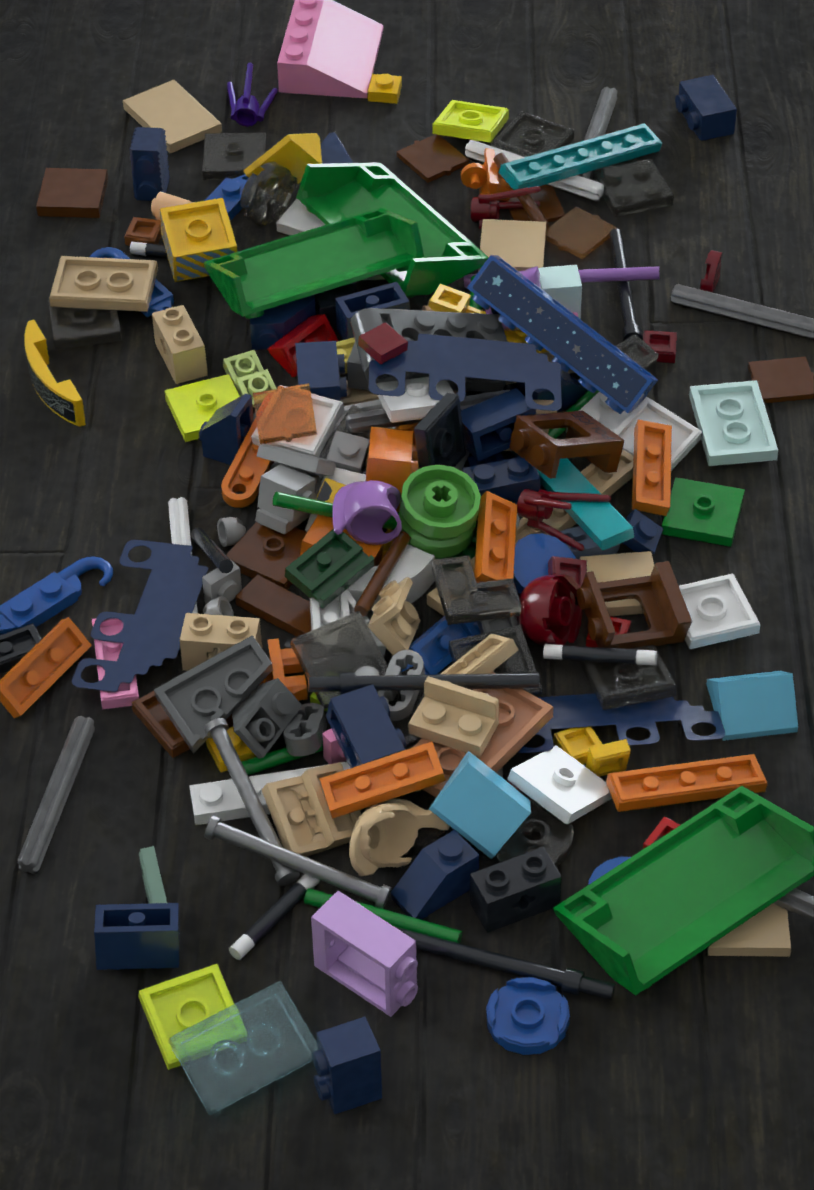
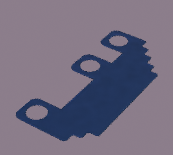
[368,334,562,411]
[72,540,209,692]
[518,689,725,753]

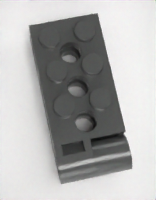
[350,308,507,392]

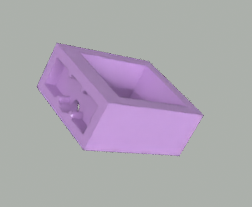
[311,891,418,1017]

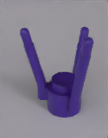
[227,62,278,127]

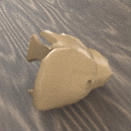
[349,799,450,876]

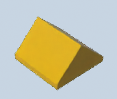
[243,133,322,201]

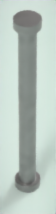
[204,718,300,886]
[204,815,391,909]

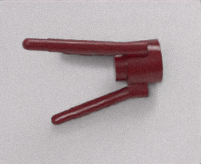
[471,186,541,229]
[517,489,611,551]

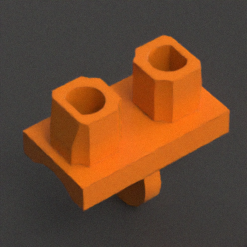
[461,148,512,201]
[259,638,308,701]

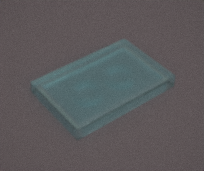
[169,980,317,1115]

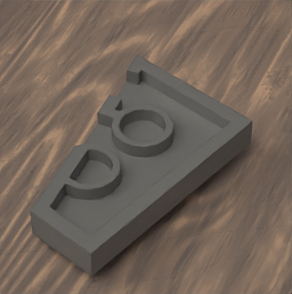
[154,635,273,754]

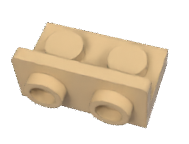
[368,577,421,655]
[408,677,499,757]

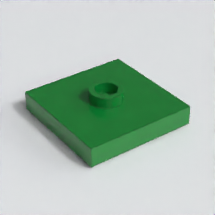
[662,477,745,547]

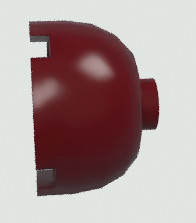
[514,574,582,647]

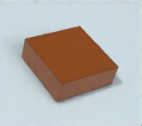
[124,217,162,246]

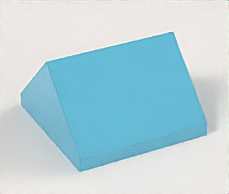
[706,671,798,741]
[429,751,531,859]

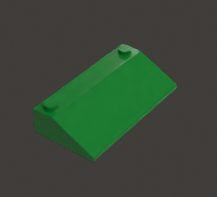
[296,163,489,298]
[203,208,425,319]
[553,786,814,996]

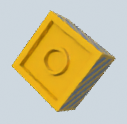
[160,198,237,282]

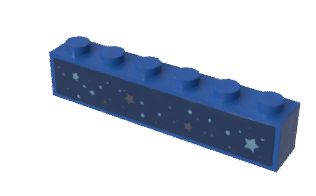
[467,255,658,414]

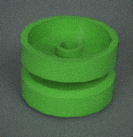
[399,465,481,558]

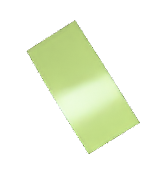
[223,350,277,407]

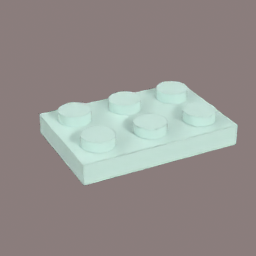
[689,380,778,466]

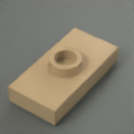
[441,633,519,674]

